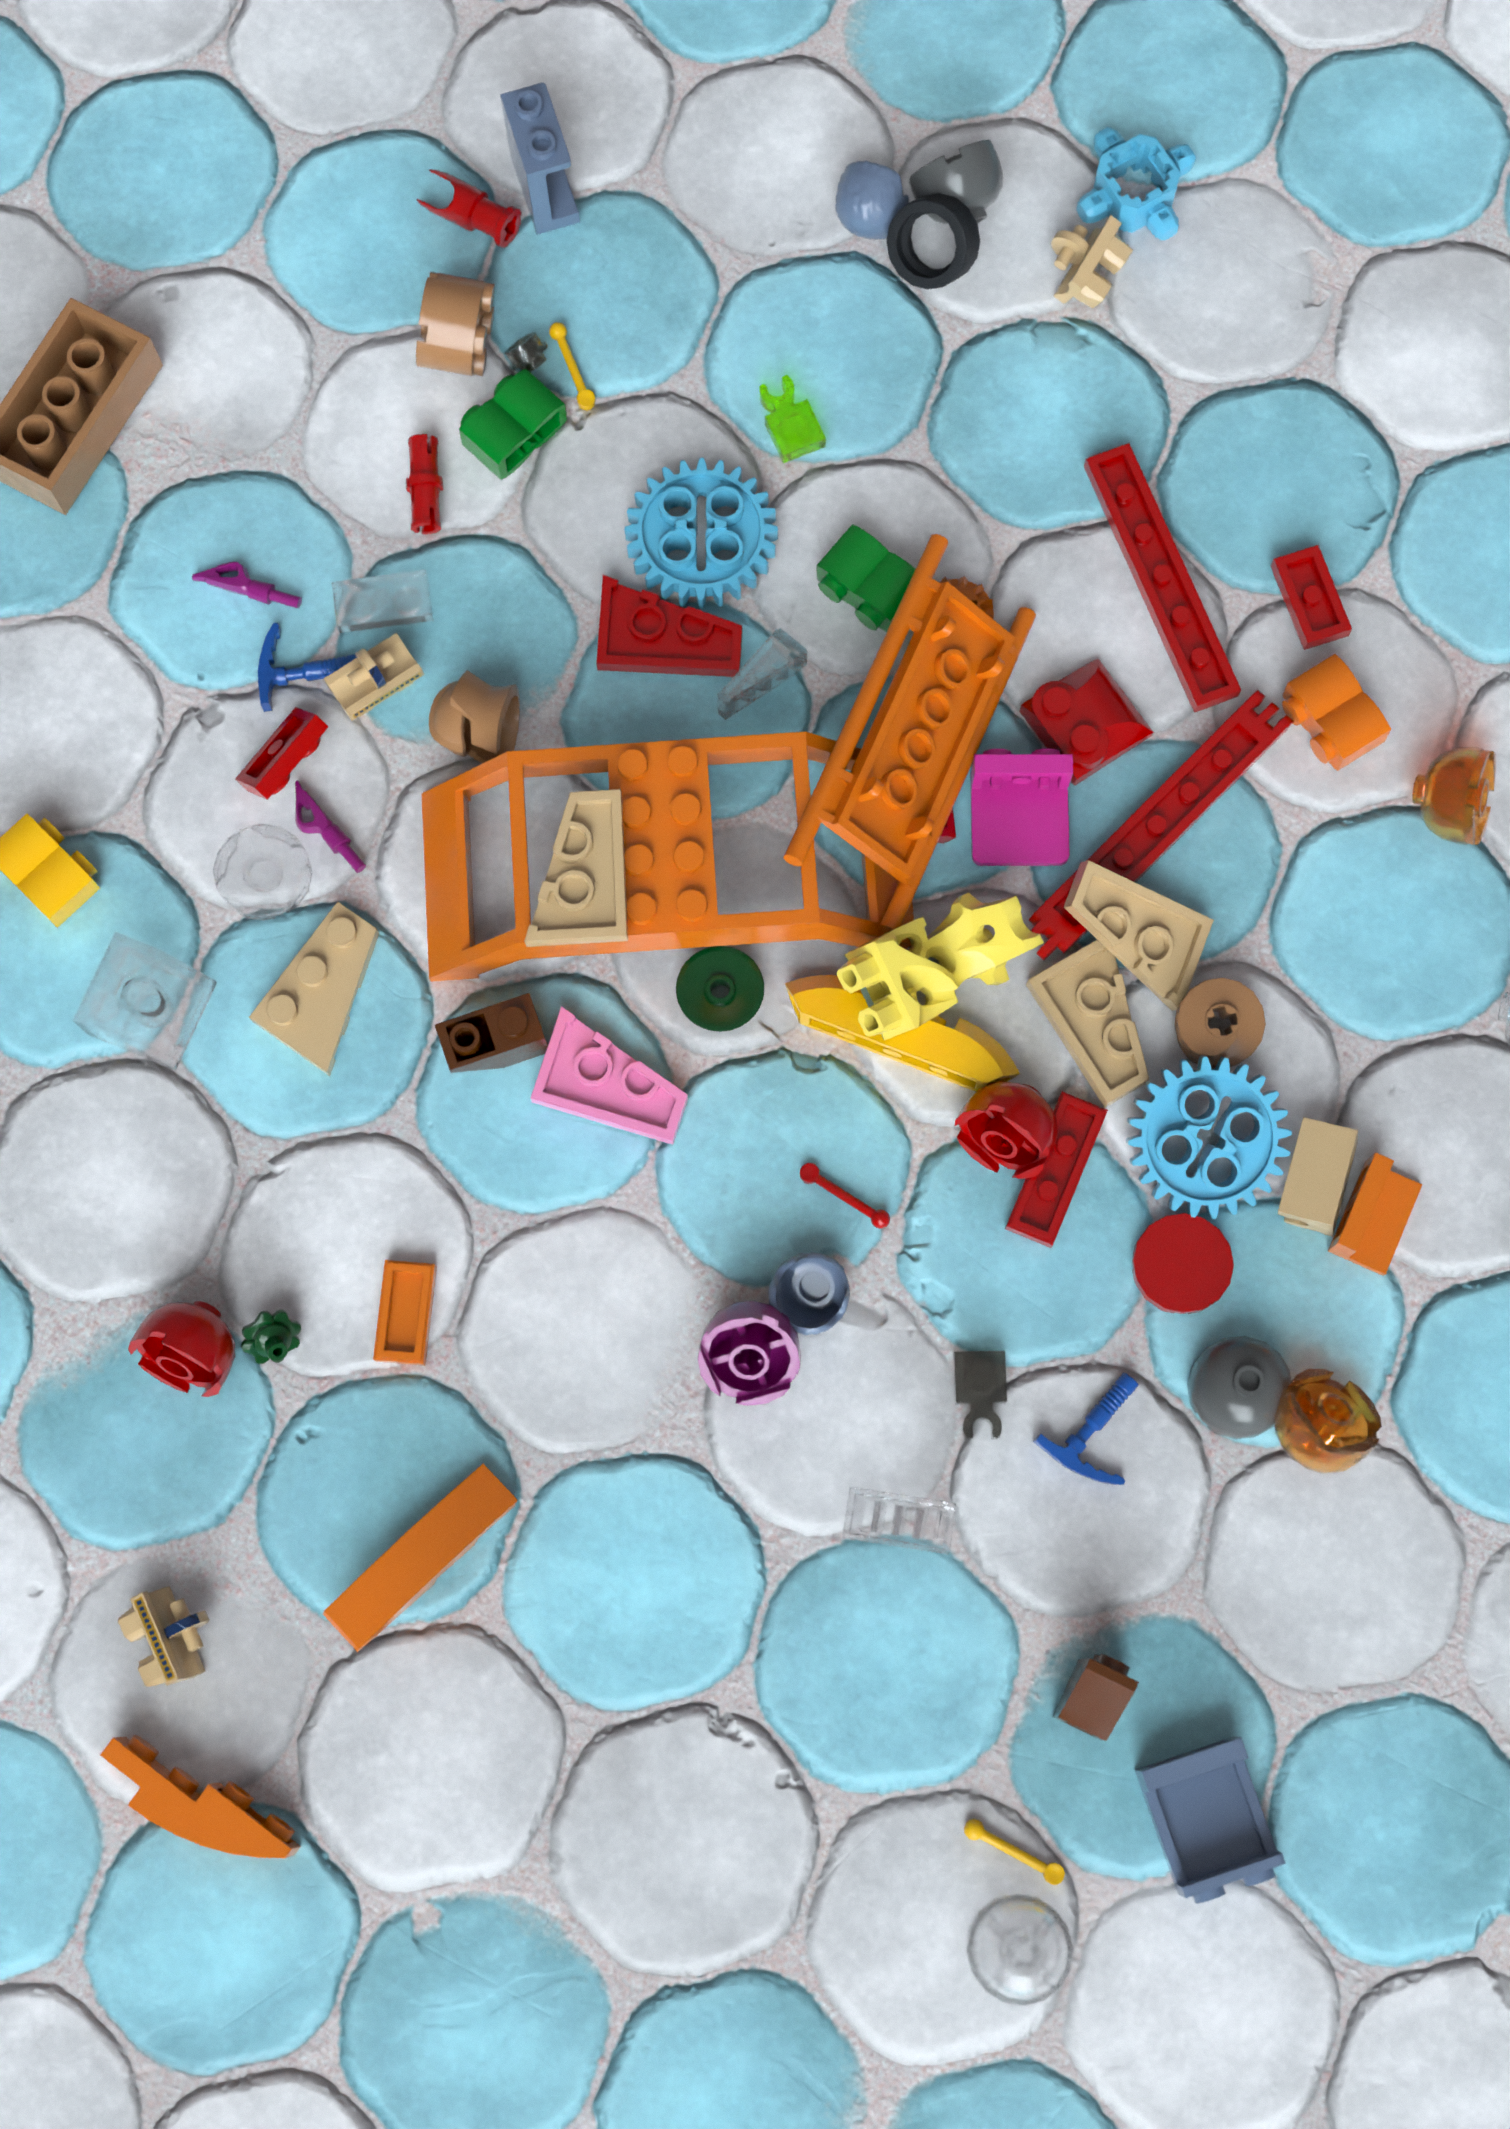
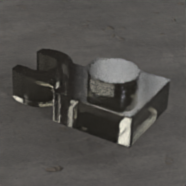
[953,1351,1007,1440]

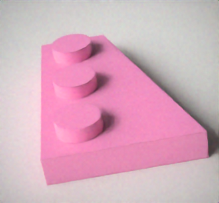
[531,1006,688,1145]

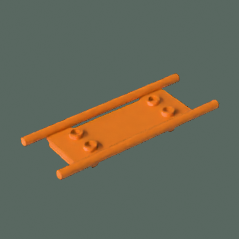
[783,534,1036,933]

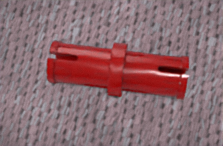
[406,434,443,534]

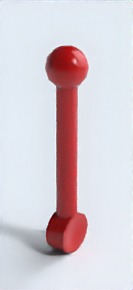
[800,1163,890,1229]

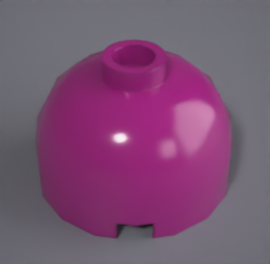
[698,1300,801,1406]

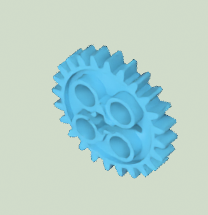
[625,458,778,609]
[1126,1055,1292,1219]

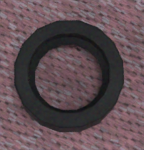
[886,193,981,290]

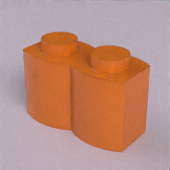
[1282,654,1391,771]

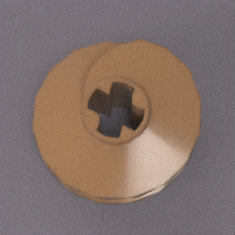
[1175,978,1266,1069]

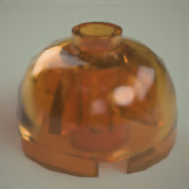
[1412,747,1496,845]
[1274,1369,1382,1473]

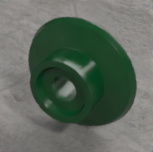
[676,946,764,1032]

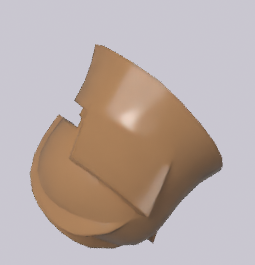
[429,670,520,763]

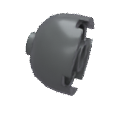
[909,140,1003,224]
[1187,1336,1293,1439]

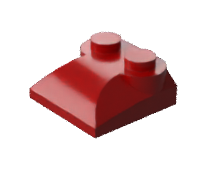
[1019,658,1154,786]

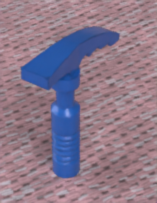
[258,623,357,712]
[1033,1372,1139,1485]

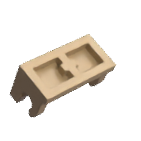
[1278,1117,1358,1237]

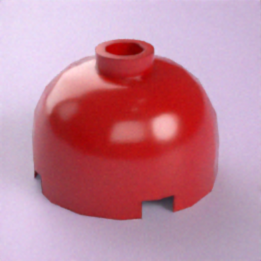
[955,1081,1058,1179]
[128,1301,235,1397]

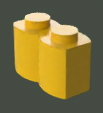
[0,813,100,928]

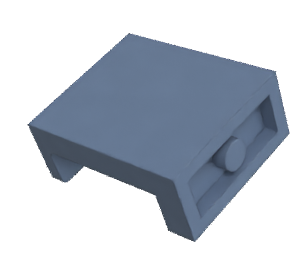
[500,83,580,235]
[1135,1737,1285,1904]

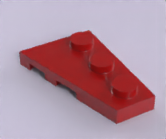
[596,575,742,677]

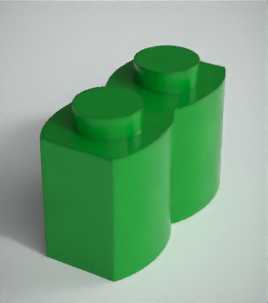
[459,369,567,480]
[816,524,915,632]

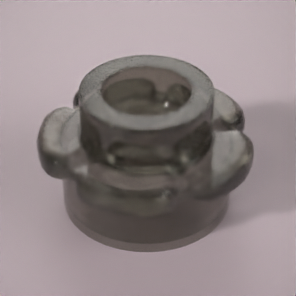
[504,332,548,372]

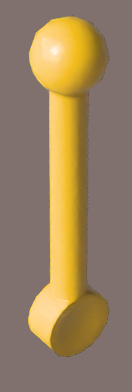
[549,322,596,410]
[964,1819,1065,1885]

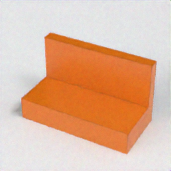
[1328,1152,1422,1276]

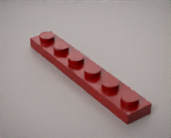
[1084,443,1241,713]

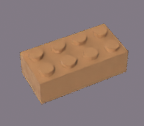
[0,298,163,515]

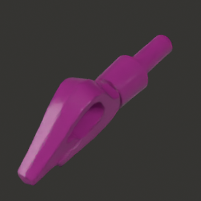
[192,562,302,609]
[295,780,366,873]

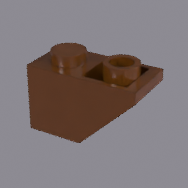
[435,993,548,1073]
[1053,1653,1139,1741]

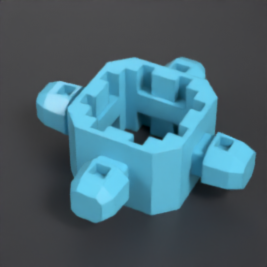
[1076,127,1196,241]

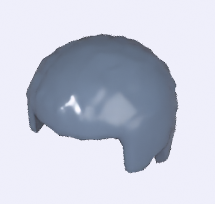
[835,161,909,240]
[768,1252,850,1335]

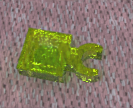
[759,375,826,464]

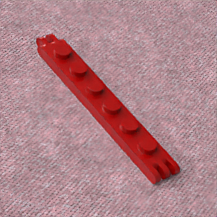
[1028,690,1294,961]

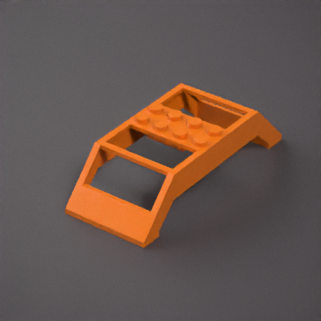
[422,731,914,982]

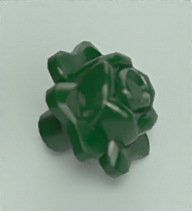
[241,1310,301,1364]

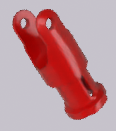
[417,169,521,248]

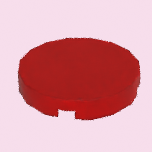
[1132,1213,1234,1314]

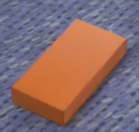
[373,1260,437,1366]

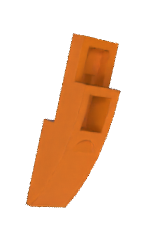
[100,1735,301,1858]

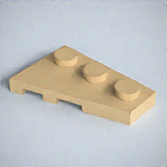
[524,789,628,947]
[1064,860,1214,1011]
[249,902,379,1076]
[1026,940,1149,1108]

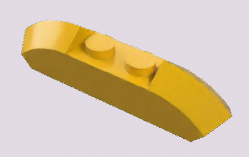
[785,975,1020,1092]

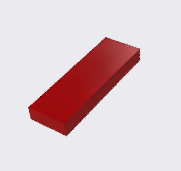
[1005,1091,1108,1248]

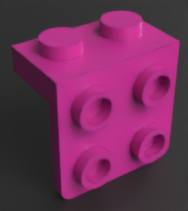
[970,748,1073,866]

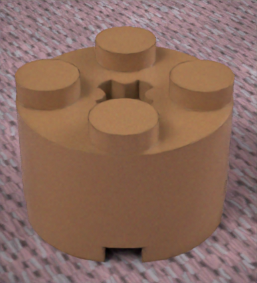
[416,272,495,376]

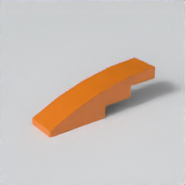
[323,1464,518,1652]

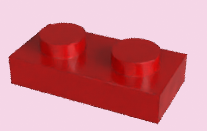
[1270,545,1352,650]
[235,707,328,800]

